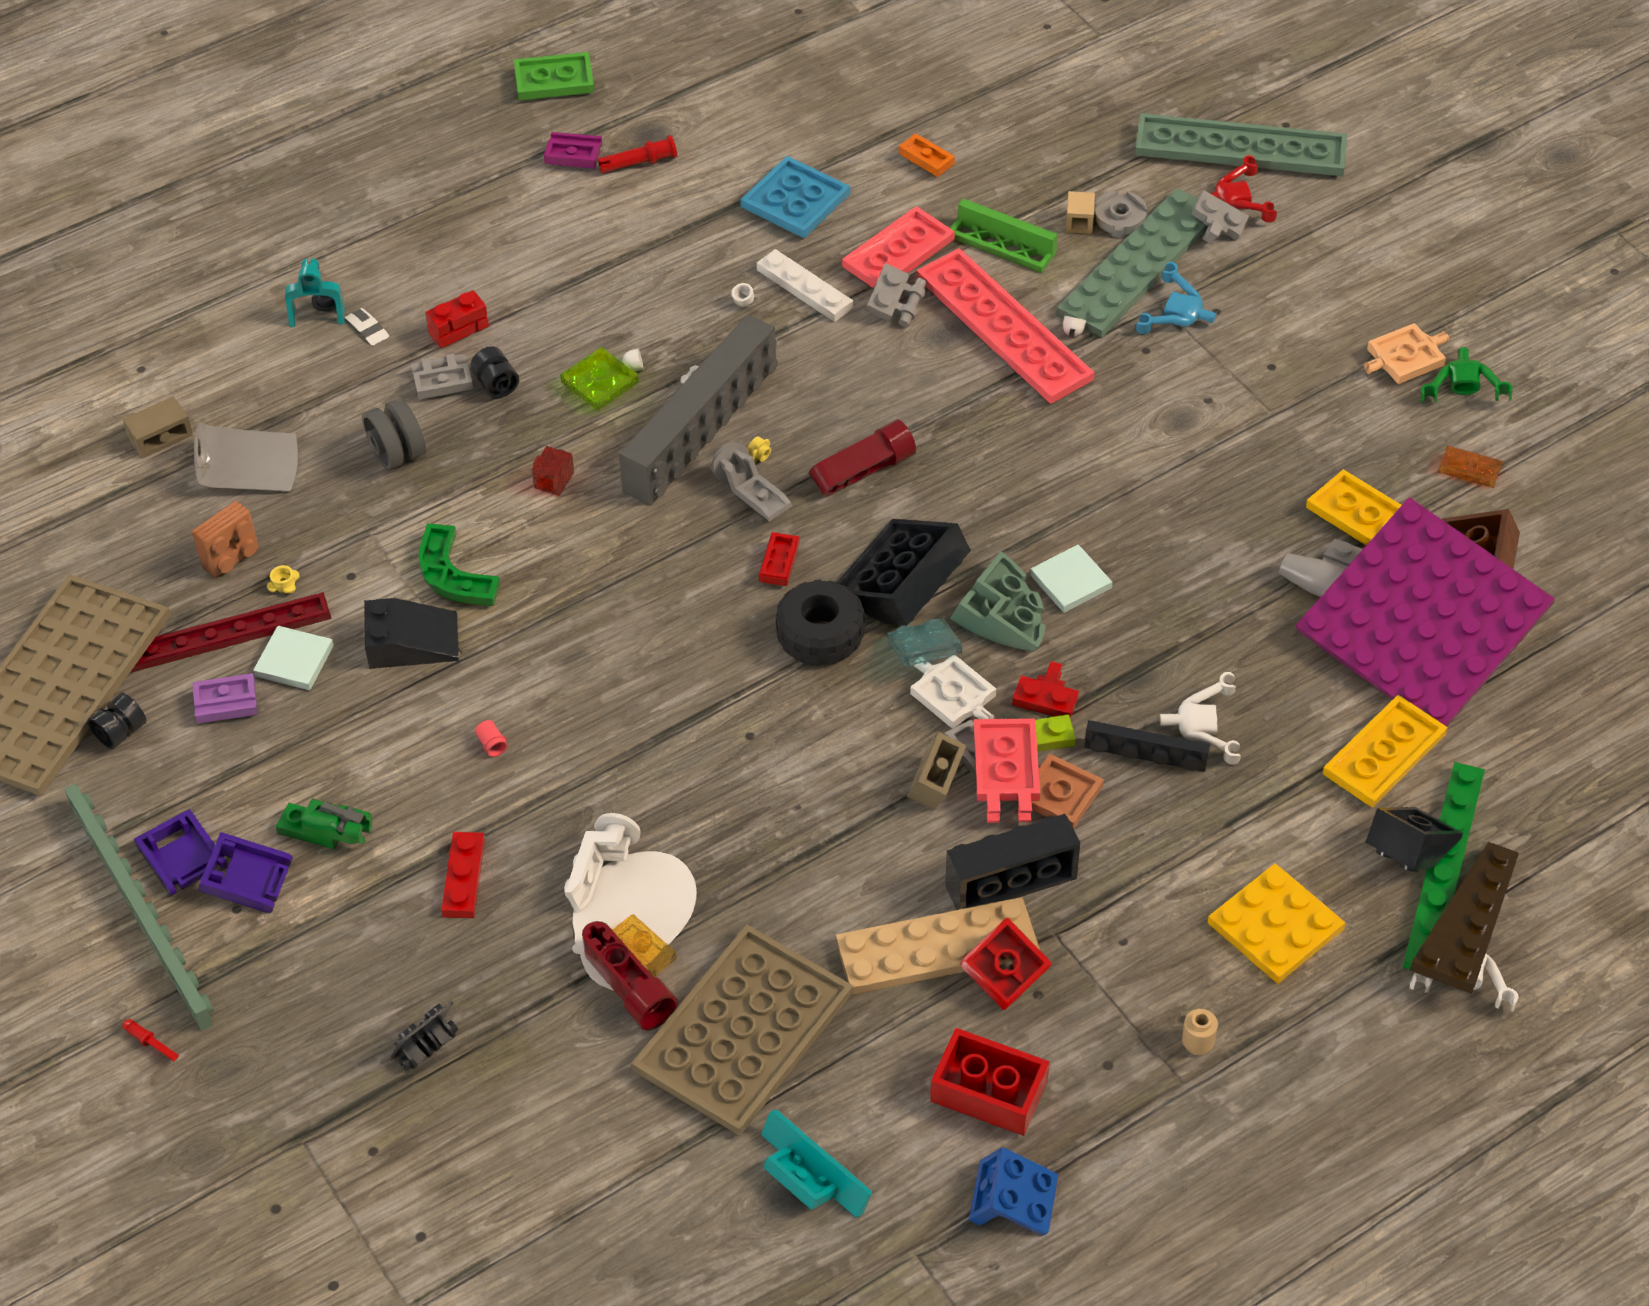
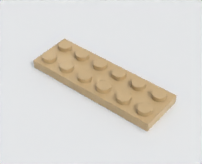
[836,897,1040,995]

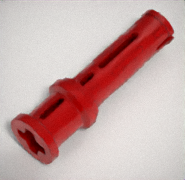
[597,135,678,174]

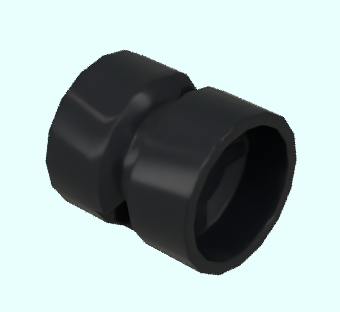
[470,346,520,399]
[87,693,147,749]

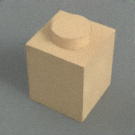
[1066,191,1095,234]

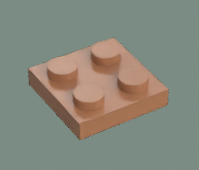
[1031,753,1104,829]

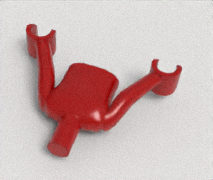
[1210,155,1277,223]

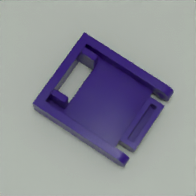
[134,809,227,896]
[198,832,293,913]

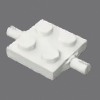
[910,654,996,729]

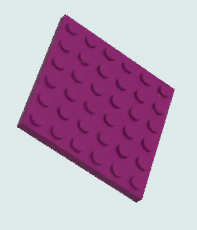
[1296,497,1555,727]

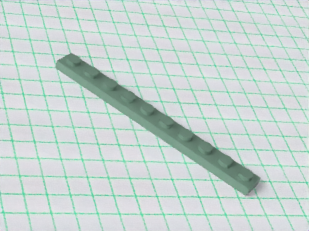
[64,783,214,1031]

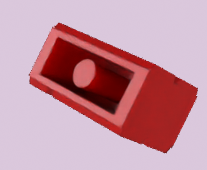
[425,290,489,348]

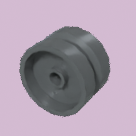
[362,398,426,470]

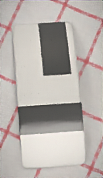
[344,308,389,346]

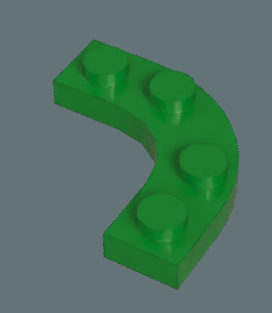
[419,523,500,606]

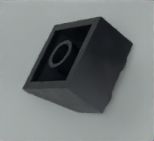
[1365,807,1463,872]

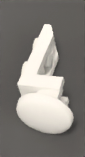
[565,813,640,911]

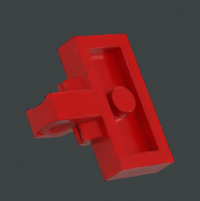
[1012,661,1079,720]

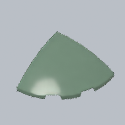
[950,551,1046,651]

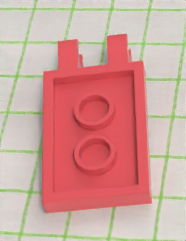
[973,718,1040,823]

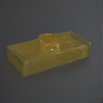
[613,914,677,977]

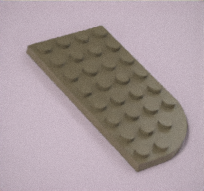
[0,574,171,796]

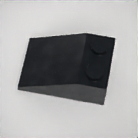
[364,598,459,669]

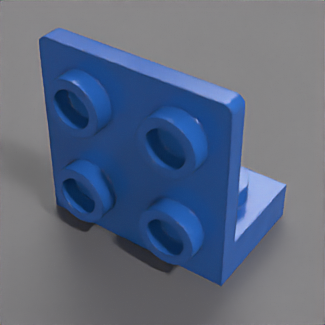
[969,1147,1058,1236]

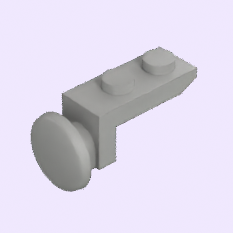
[712,442,793,522]

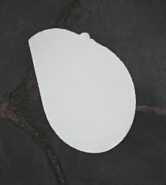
[572,851,696,990]

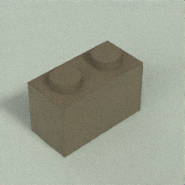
[123,396,193,459]
[907,732,967,810]

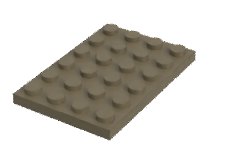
[631,924,853,1136]

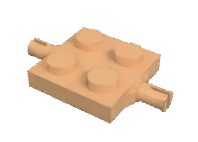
[1364,323,1449,384]

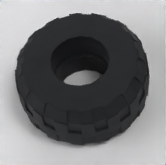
[775,579,865,666]

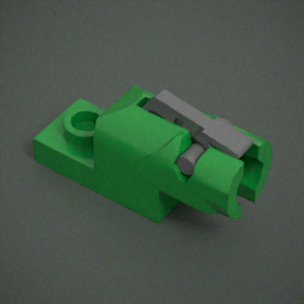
[276,798,372,850]

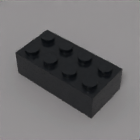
[945,814,1081,910]

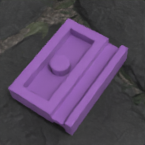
[193,673,258,724]

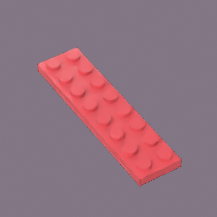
[916,248,1095,404]

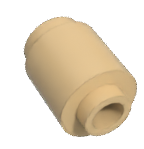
[1182,1009,1218,1055]

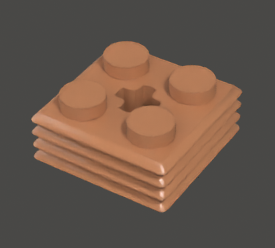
[192,500,259,578]

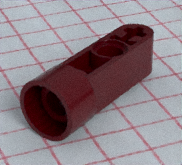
[809,419,916,497]
[582,921,678,1030]

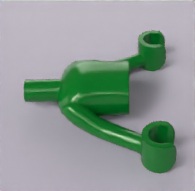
[1421,347,1513,403]

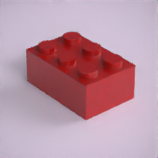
[930,1028,1050,1136]

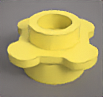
[267,565,300,594]

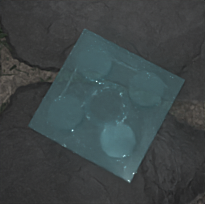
[887,619,963,667]

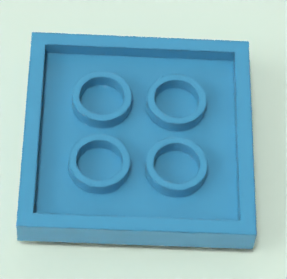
[740,156,851,239]

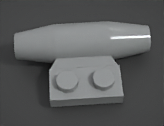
[1279,539,1363,597]

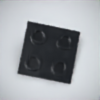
[390,1001,458,1071]

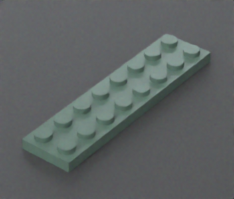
[1135,113,1347,176]
[1057,188,1208,338]

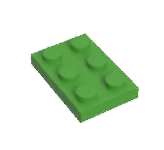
[514,52,594,100]

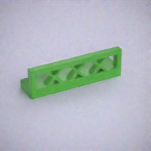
[950,199,1058,273]

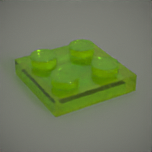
[560,347,639,411]

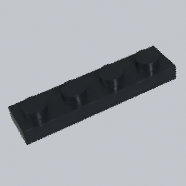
[1084,720,1210,772]

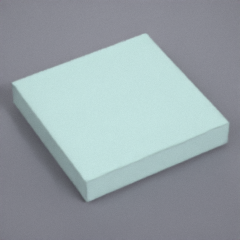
[1030,545,1112,613]
[253,626,334,690]

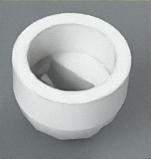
[732,283,754,307]
[1063,316,1086,337]
[622,348,644,372]

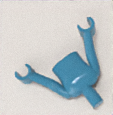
[1136,262,1217,335]

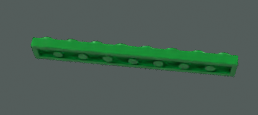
[1402,762,1485,970]

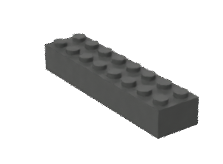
[619,314,778,506]

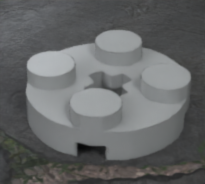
[1094,191,1147,239]

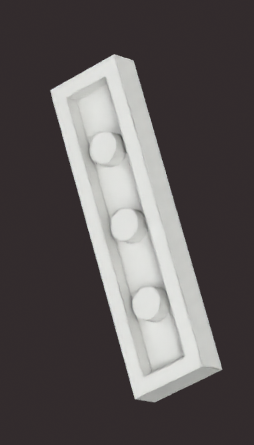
[757,249,853,322]

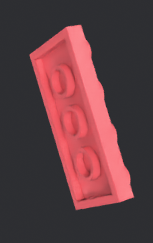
[842,206,955,288]

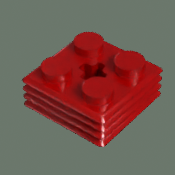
[960,918,1052,1010]

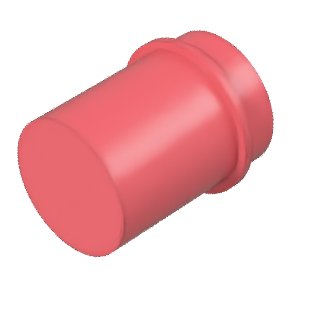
[475,720,508,757]

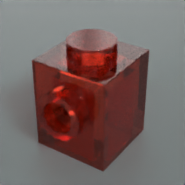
[532,446,574,496]

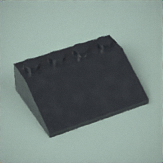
[837,519,971,626]

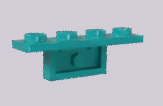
[761,1109,872,1218]

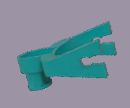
[285,258,345,327]

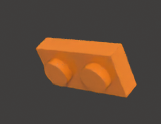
[899,133,955,177]

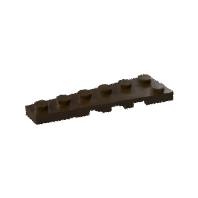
[1409,842,1519,994]

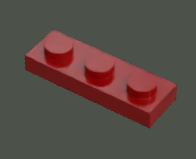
[441,832,485,918]

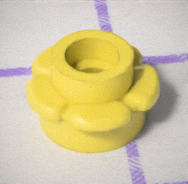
[747,436,771,463]

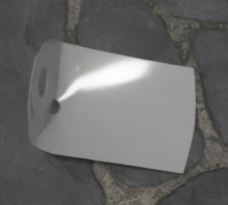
[194,422,298,491]

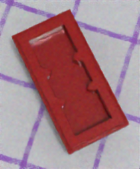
[759,532,800,586]

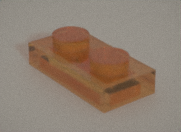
[1438,445,1503,488]

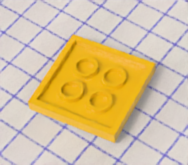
[1208,863,1346,984]

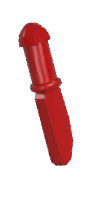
[122,1018,179,1062]

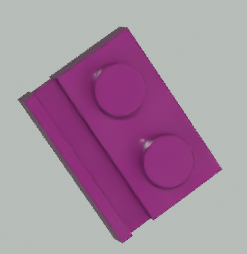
[544,132,603,169]

